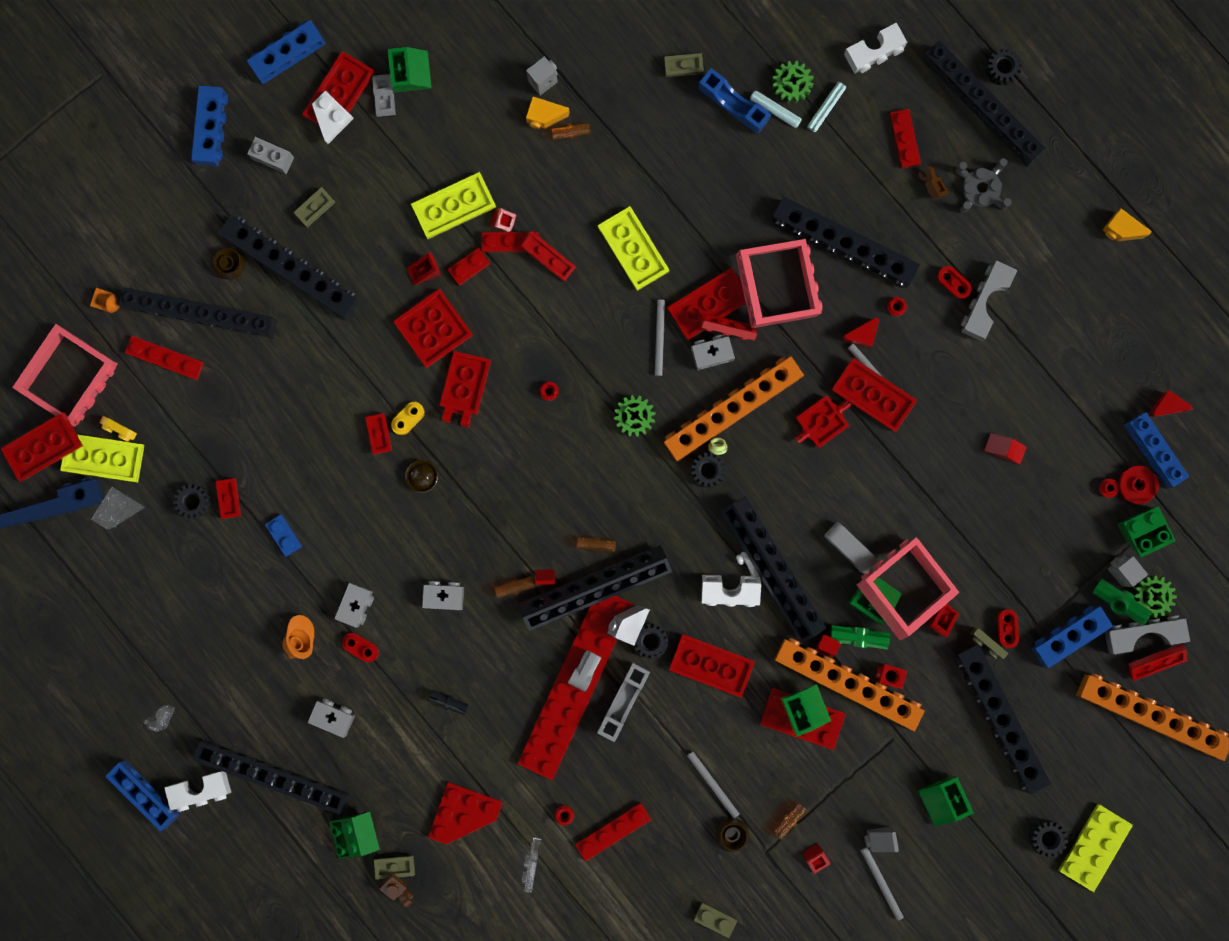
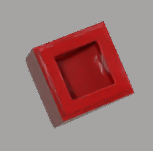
[489,208,516,232]
[535,569,555,585]
[815,635,841,658]
[802,844,830,874]

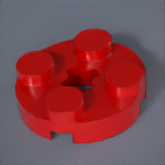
[1118,466,1159,504]

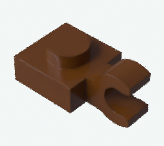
[918,166,949,200]
[379,873,414,907]

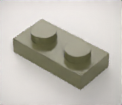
[664,53,704,77]
[294,187,336,228]
[970,628,1008,659]
[374,855,415,879]
[694,902,738,938]

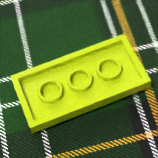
[411,172,496,239]
[598,206,670,291]
[60,435,144,483]
[1058,804,1133,892]

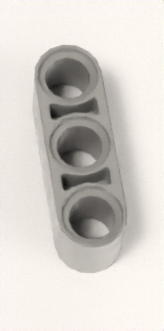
[824,522,877,574]

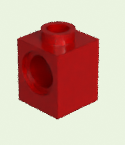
[875,663,907,689]

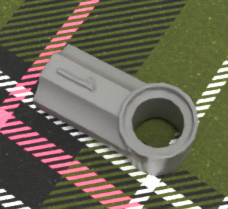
[568,650,601,692]

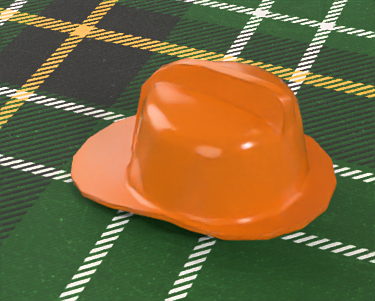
[282,615,314,659]

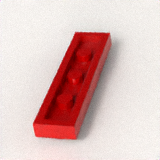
[125,336,204,380]
[575,803,651,862]

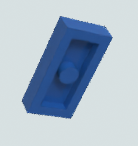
[265,514,303,557]

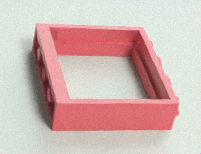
[736,239,822,328]
[12,324,118,427]
[857,537,960,640]

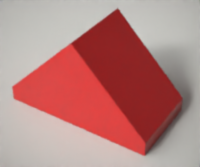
[407,252,441,285]
[842,317,879,349]
[1148,390,1192,418]
[984,433,1027,465]
[926,604,959,638]

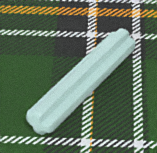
[808,82,846,132]
[750,91,801,128]

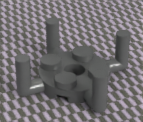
[956,158,1012,213]

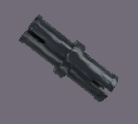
[428,690,468,715]

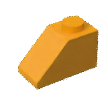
[526,97,570,129]
[1103,208,1152,241]

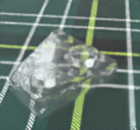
[91,487,145,530]
[522,838,541,893]

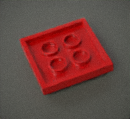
[393,289,473,368]

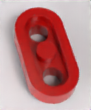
[937,266,972,299]
[997,609,1019,648]
[342,633,379,662]

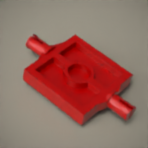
[794,395,851,449]

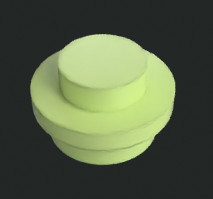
[708,438,727,455]

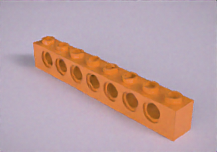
[664,356,804,462]
[774,638,925,732]
[1076,673,1229,761]

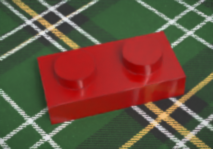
[448,248,490,286]
[365,413,393,455]
[216,478,242,519]

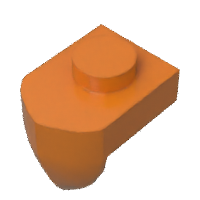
[90,288,120,313]

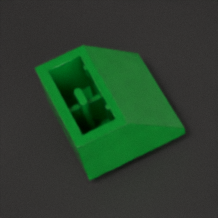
[388,47,432,93]
[1117,506,1176,558]
[848,577,902,626]
[780,684,831,736]
[918,775,974,827]
[329,812,380,859]

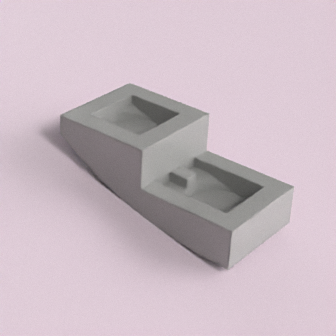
[372,74,396,117]

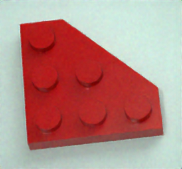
[428,782,503,844]

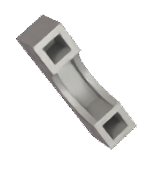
[961,261,1017,342]
[1105,615,1190,654]
[597,663,650,742]

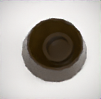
[212,248,245,280]
[405,460,438,493]
[716,818,749,852]

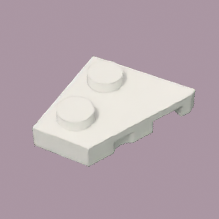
[312,91,353,144]

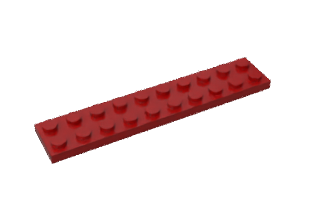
[518,596,634,780]

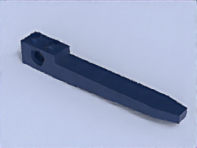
[0,477,105,529]

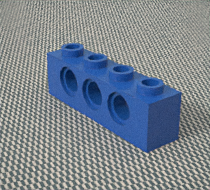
[247,20,326,84]
[192,86,228,167]
[1124,412,1189,489]
[1031,605,1113,668]
[105,760,180,832]

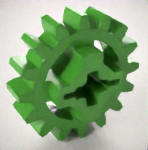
[772,61,814,103]
[614,395,656,437]
[1133,576,1177,618]

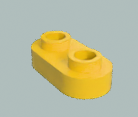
[391,402,425,435]
[99,416,137,442]

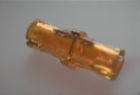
[552,122,591,140]
[577,537,616,552]
[494,576,535,599]
[773,802,808,840]

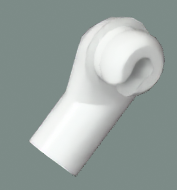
[736,552,759,577]

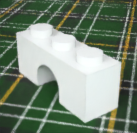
[844,23,907,74]
[701,575,761,607]
[165,771,231,812]

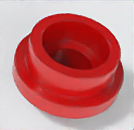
[887,297,907,316]
[540,382,559,401]
[1099,479,1119,498]
[555,805,574,825]

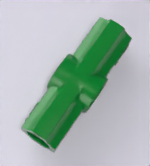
[1093,579,1152,626]
[829,625,890,650]

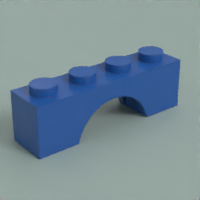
[698,68,771,135]

